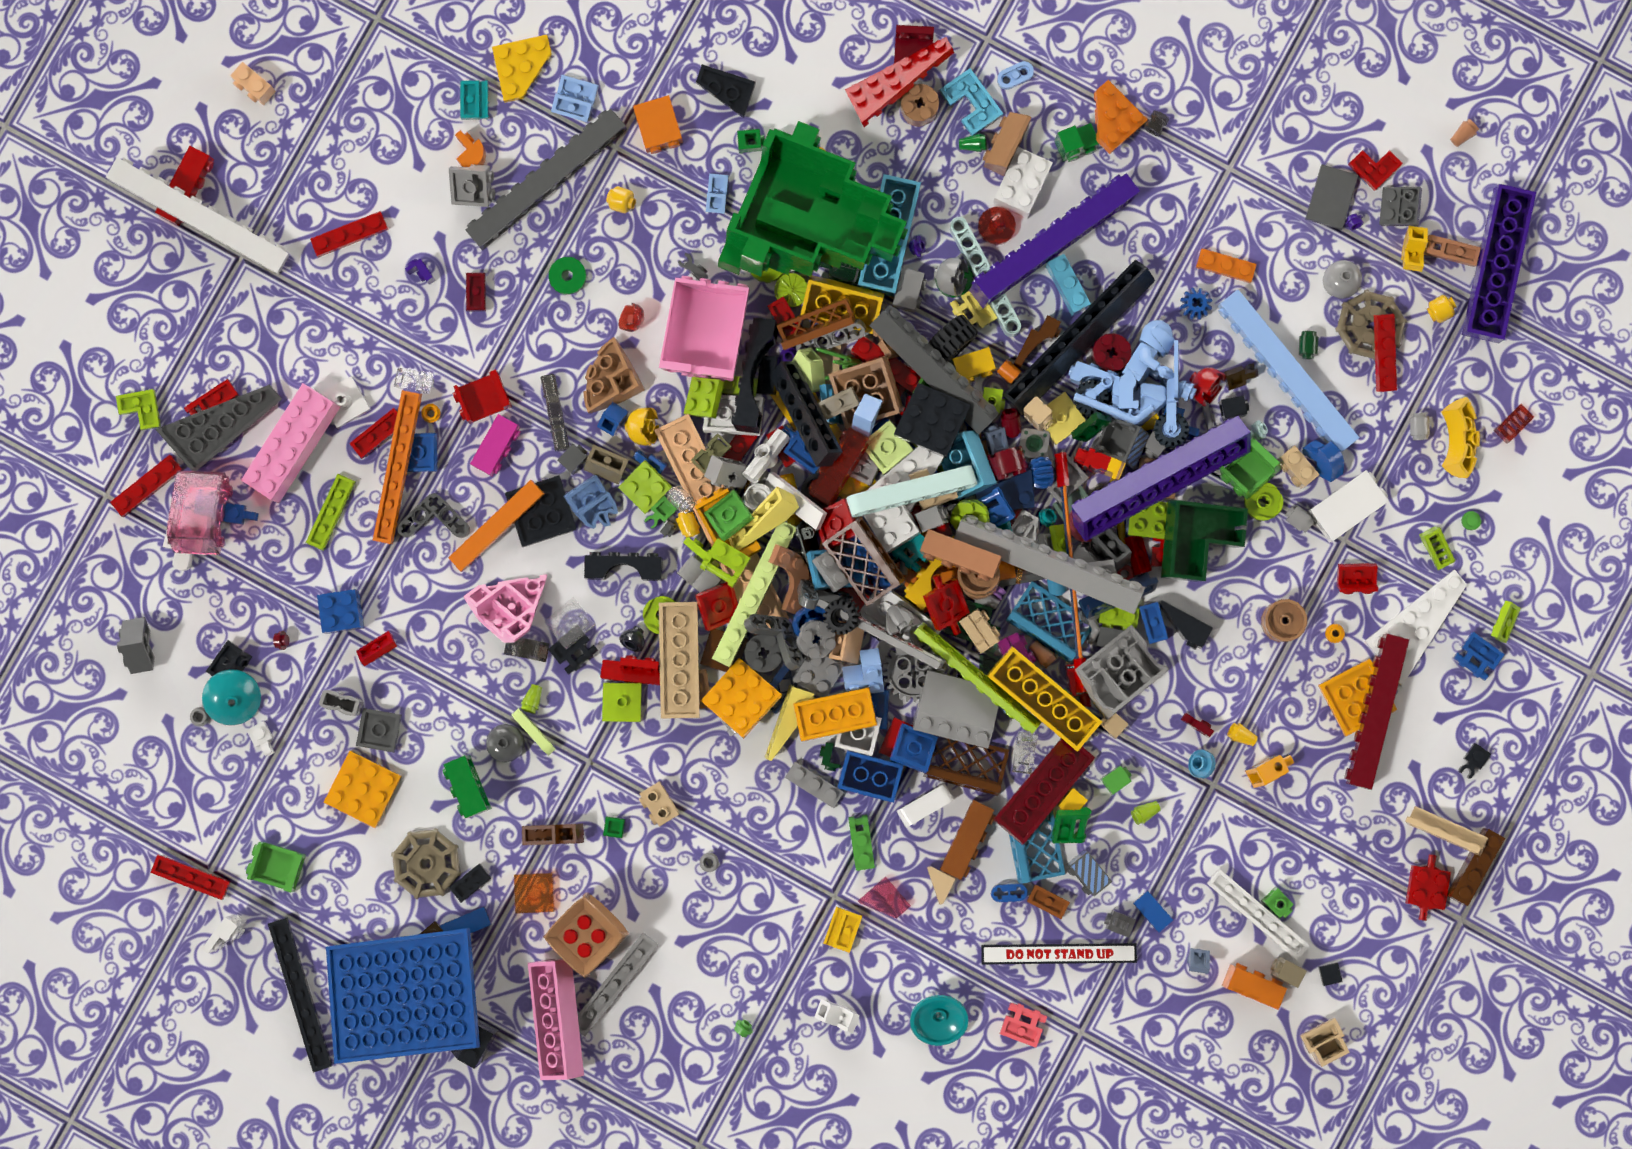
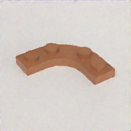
[769,544,809,614]

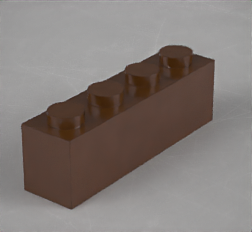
[1447,828,1506,906]

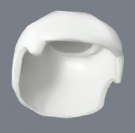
[744,483,772,512]

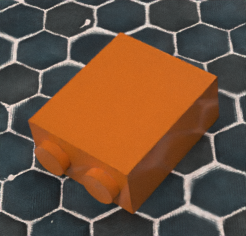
[633,95,683,154]

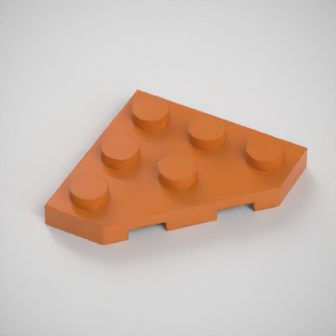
[1094,80,1148,154]

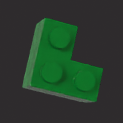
[1054,123,1099,162]

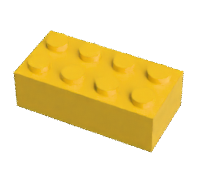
[800,275,885,334]

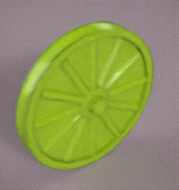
[774,273,807,307]

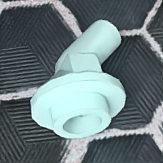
[1250,420,1268,440]

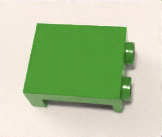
[1220,437,1281,500]
[246,841,306,893]

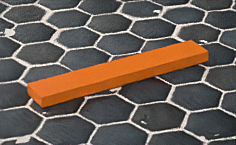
[448,480,545,572]

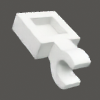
[246,721,275,756]

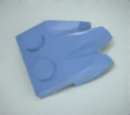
[564,475,618,529]

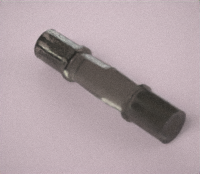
[540,374,570,452]

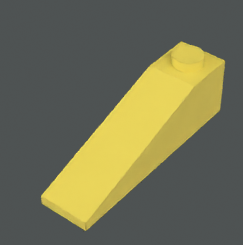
[729,487,799,551]
[765,685,815,761]

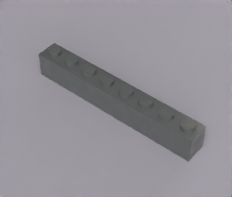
[869,305,999,435]

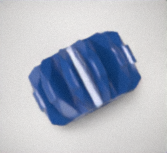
[1180,288,1212,320]
[1030,456,1054,489]

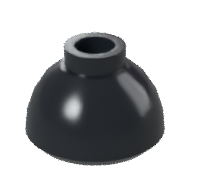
[619,626,645,652]

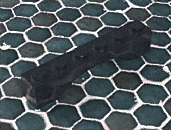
[731,317,778,434]

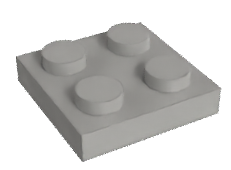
[792,656,844,697]

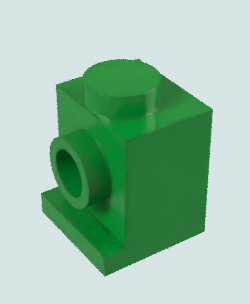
[737,129,765,154]

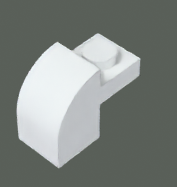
[815,999,860,1034]

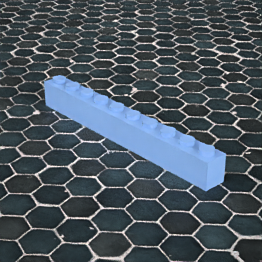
[1218,290,1360,452]

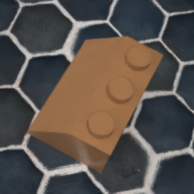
[983,112,1031,176]

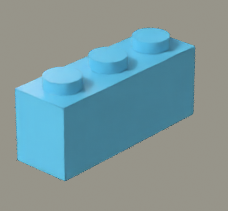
[1046,254,1091,316]

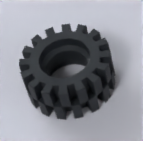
[823,598,861,635]

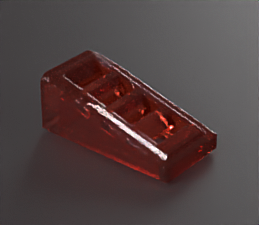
[1493,404,1534,444]

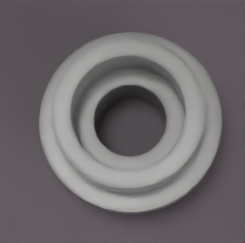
[190,707,210,726]
[700,853,719,872]

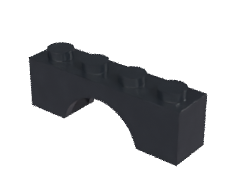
[584,552,663,581]

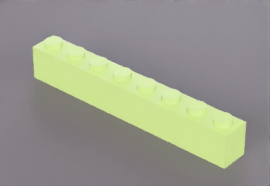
[712,522,796,667]

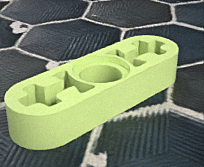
[511,708,556,756]

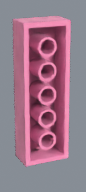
[241,383,341,503]
[528,959,584,1080]

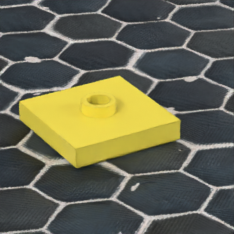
[1046,392,1086,445]

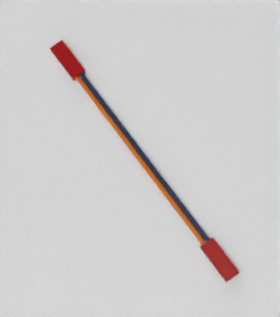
[1054,452,1087,693]

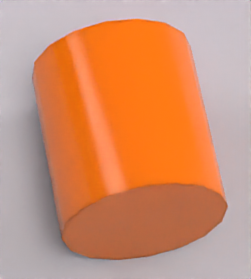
[997,359,1022,384]

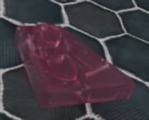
[858,876,911,919]

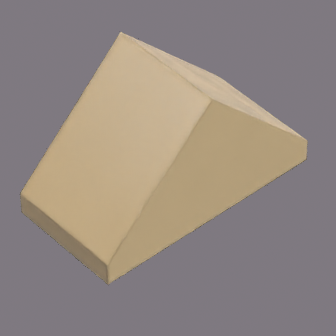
[927,866,955,905]

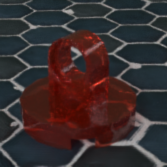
[978,207,1016,246]

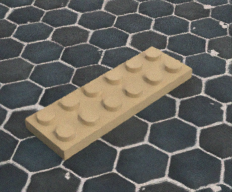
[659,602,700,719]

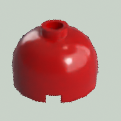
[1189,367,1226,407]

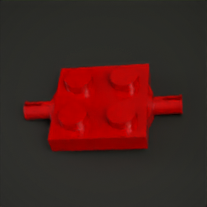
[923,574,970,635]
[1405,854,1451,921]

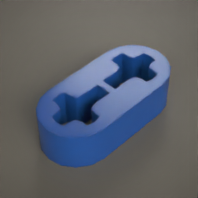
[990,883,1028,902]

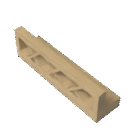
[1405,806,1488,856]

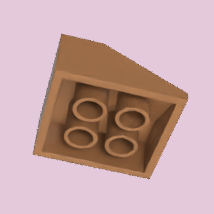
[828,355,904,429]

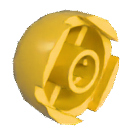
[625,408,659,446]

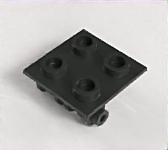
[796,520,819,563]

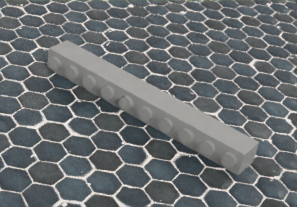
[954,515,1145,614]

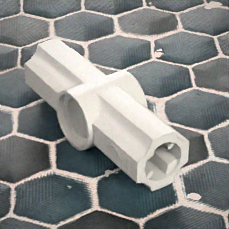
[742,429,790,484]

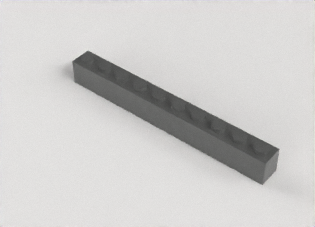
[465,109,627,251]

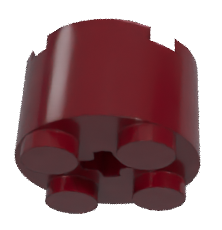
[1091,333,1131,373]
[987,445,1028,481]

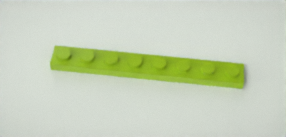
[914,622,1042,734]

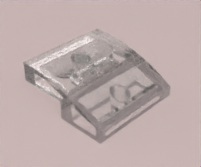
[544,597,596,649]

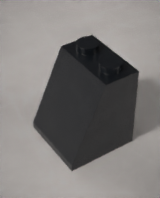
[451,1018,499,1069]

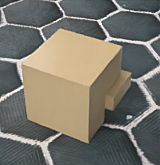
[1300,1018,1350,1067]

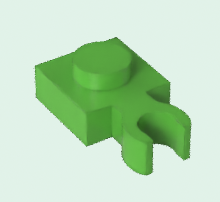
[644,496,678,529]

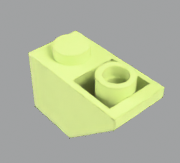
[792,347,825,393]

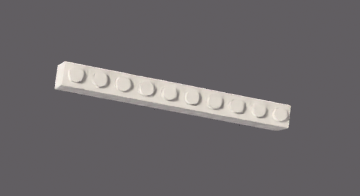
[106,157,289,275]

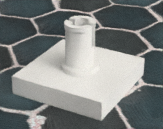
[321,376,371,429]

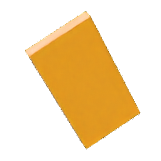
[793,687,877,742]

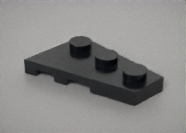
[696,64,756,118]

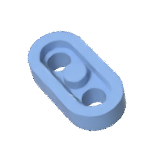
[997,61,1034,90]

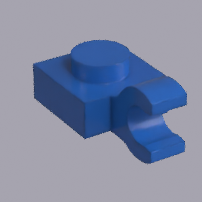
[632,450,667,475]
[223,503,259,525]

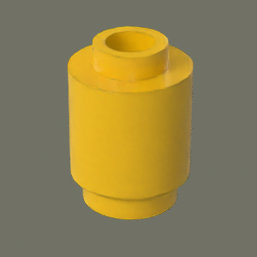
[676,509,700,538]

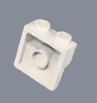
[202,914,247,953]

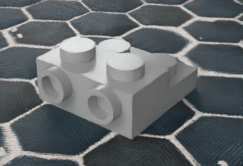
[449,164,495,207]

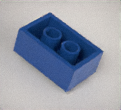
[838,751,903,803]

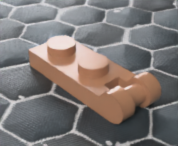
[1424,235,1481,267]

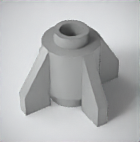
[886,604,922,638]

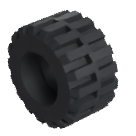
[929,314,978,362]

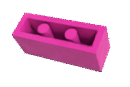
[470,414,521,477]

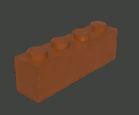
[940,800,996,880]

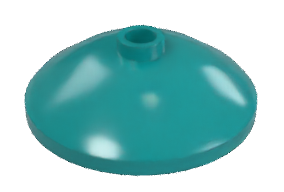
[202,669,261,725]
[910,995,969,1046]

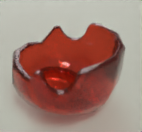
[618,303,645,332]

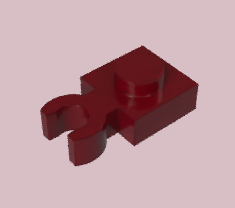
[1181,713,1214,738]

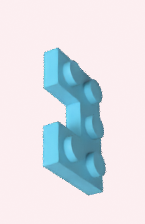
[939,68,1003,136]

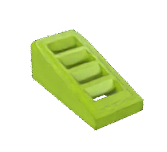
[1419,526,1455,570]

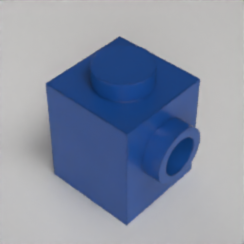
[597,402,629,436]

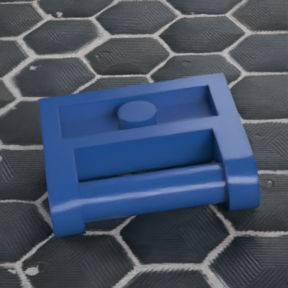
[971,487,1016,527]

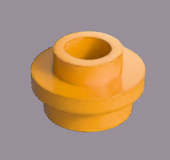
[421,404,441,423]
[1325,624,1345,643]

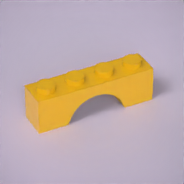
[904,536,954,611]

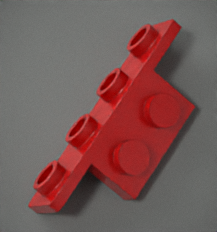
[600,655,660,686]

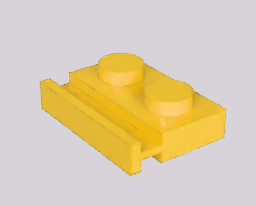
[823,907,862,953]

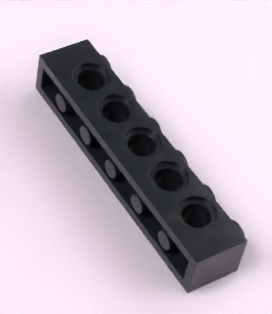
[770,361,843,467]

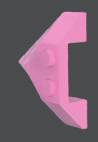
[464,574,547,643]

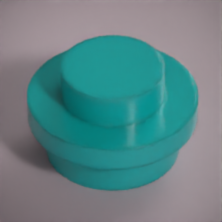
[1039,508,1057,527]

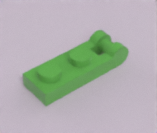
[848,814,875,871]

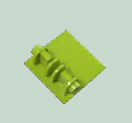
[1128,502,1167,539]

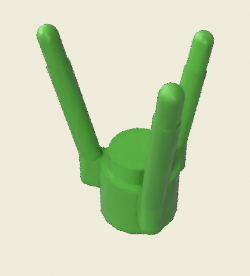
[816,347,862,380]

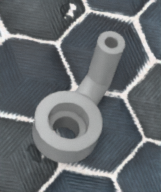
[1079,609,1100,645]

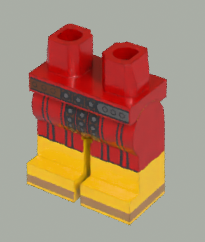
[1073,448,1126,483]

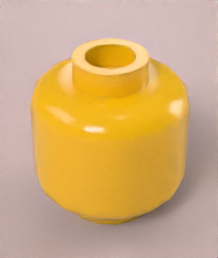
[606,186,636,214]
[1427,295,1457,323]

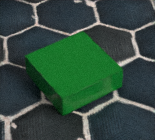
[603,816,625,838]

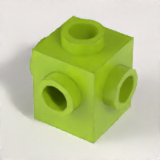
[983,387,1005,415]

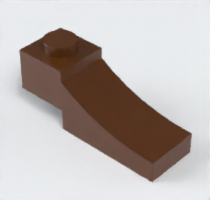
[1014,315,1062,368]
[522,823,584,845]

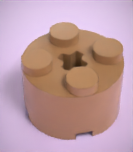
[900,84,939,127]

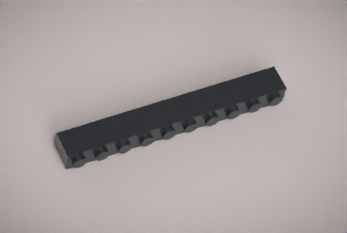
[1003,260,1155,416]

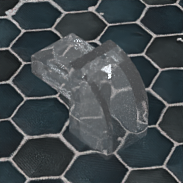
[394,368,434,394]
[1012,731,1038,774]

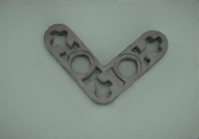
[397,493,470,538]
[797,579,853,610]
[744,614,803,671]

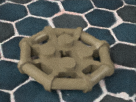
[1335,290,1407,361]
[391,828,461,899]

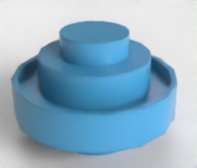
[1188,750,1216,779]

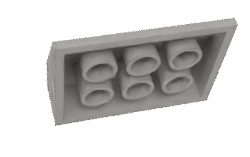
[912,669,999,748]

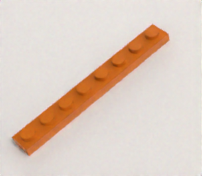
[373,390,422,544]

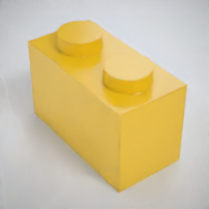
[952,347,996,383]

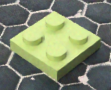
[860,420,914,475]

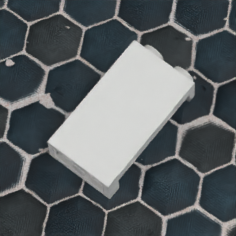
[1307,470,1389,543]

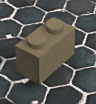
[584,445,629,485]
[1270,957,1307,988]

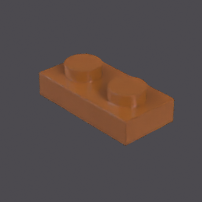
[1026,884,1070,919]

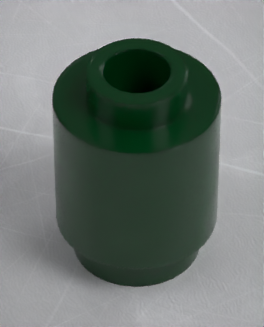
[1299,331,1319,360]

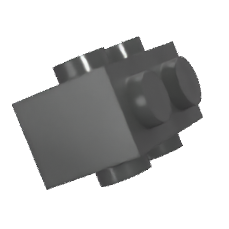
[1091,529,1132,572]

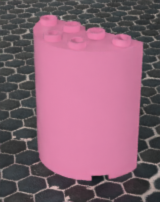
[659,276,750,382]

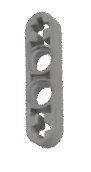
[796,319,866,353]

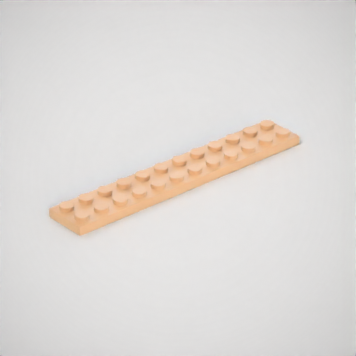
[654,414,789,636]

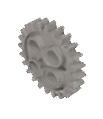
[882,640,945,702]

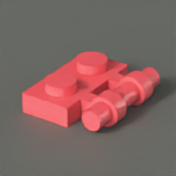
[999,1002,1047,1048]

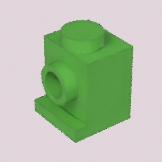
[1261,887,1294,918]

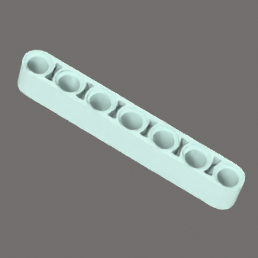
[950,217,1021,337]
[846,465,977,517]

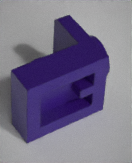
[405,259,436,285]

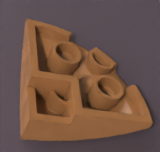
[583,337,645,414]

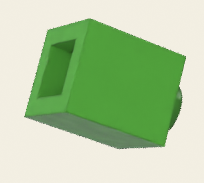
[1100,765,1132,795]

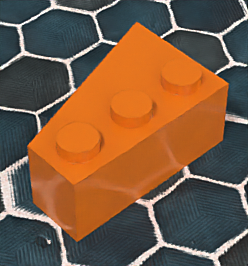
[1221,963,1287,1010]

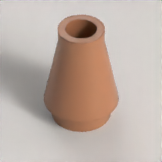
[1450,119,1479,147]
[1029,640,1057,668]

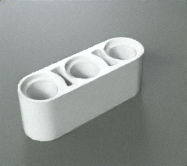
[897,783,954,828]

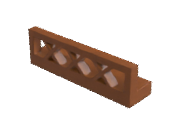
[776,297,856,350]

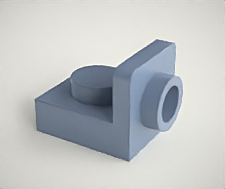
[981,423,1008,455]
[1187,948,1210,974]

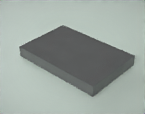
[1305,164,1358,230]

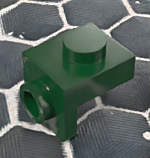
[819,742,841,772]

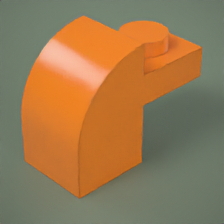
[455,130,486,167]

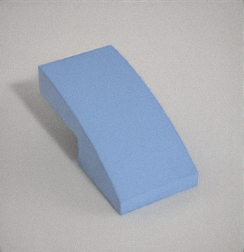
[706,174,729,214]

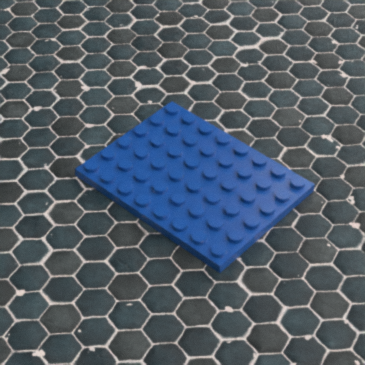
[326,928,480,1064]

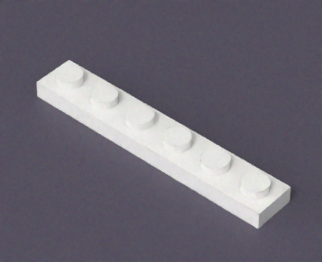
[1206,869,1309,960]

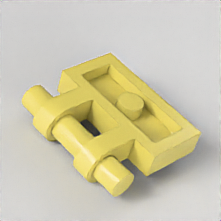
[950,291,997,329]

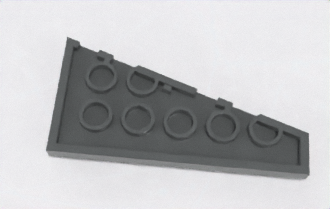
[155,384,282,473]

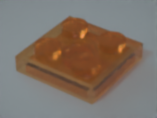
[514,873,555,914]

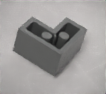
[117,617,155,674]

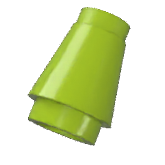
[520,684,542,714]
[1131,801,1161,825]

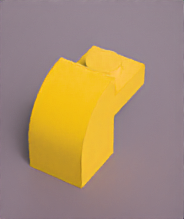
[1401,226,1428,272]

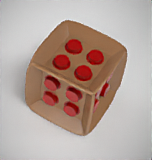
[543,892,629,978]

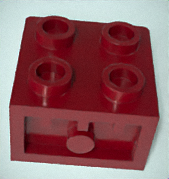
[894,25,934,70]

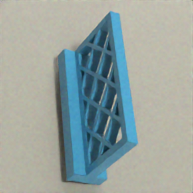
[1006,581,1092,663]
[1008,810,1065,884]

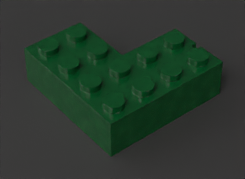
[1161,500,1248,582]

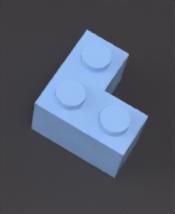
[842,648,884,693]

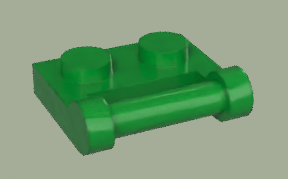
[1051,807,1092,843]

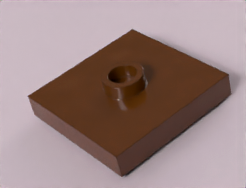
[700,629,748,672]

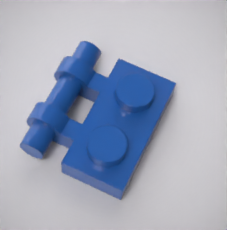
[1453,632,1505,681]

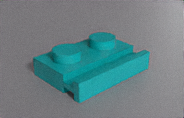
[460,80,489,120]

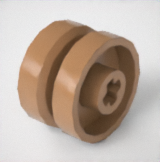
[957,568,1000,600]
[1261,599,1307,642]

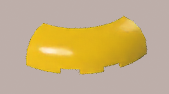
[1441,397,1480,478]

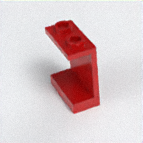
[452,369,512,424]

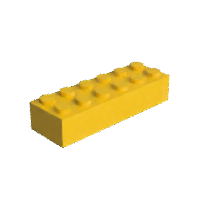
[987,646,1102,752]

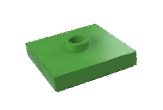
[704,490,754,542]

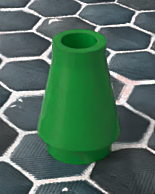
[959,133,987,152]

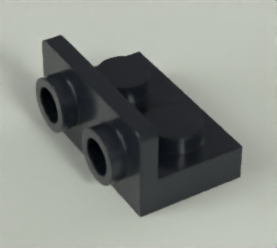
[206,640,252,676]

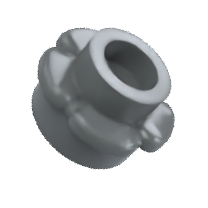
[660,520,677,538]

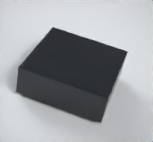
[1318,962,1343,986]

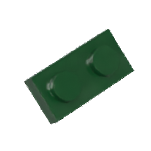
[1071,412,1112,442]

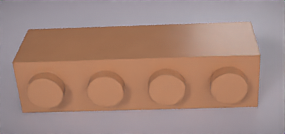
[920,529,1002,582]

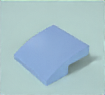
[551,75,599,122]

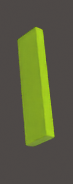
[305,474,356,551]

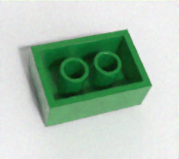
[442,755,492,818]

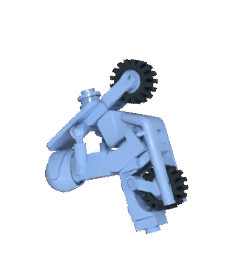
[1068,320,1197,449]

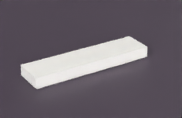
[765,472,827,530]

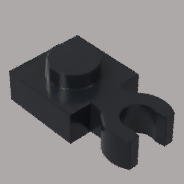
[1458,743,1491,779]

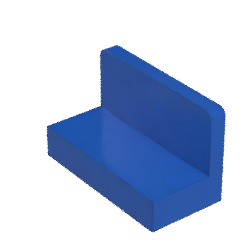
[1139,602,1168,644]

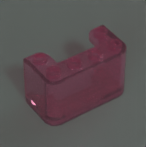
[167,471,233,555]

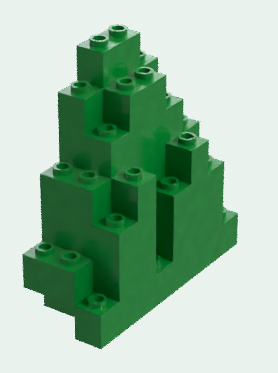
[718,121,908,277]

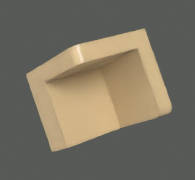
[1100,713,1129,739]

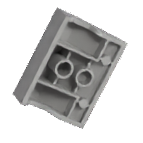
[1075,625,1169,720]

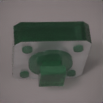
[1019,428,1050,459]

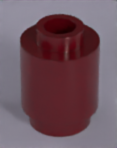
[1001,408,1022,438]

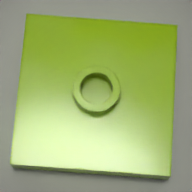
[602,683,642,722]

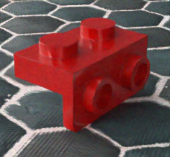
[1337,563,1379,594]

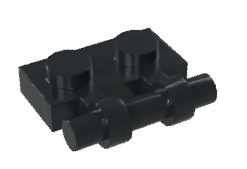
[548,625,599,675]

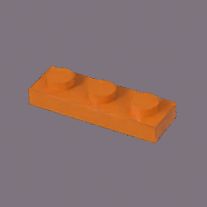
[1195,248,1257,283]

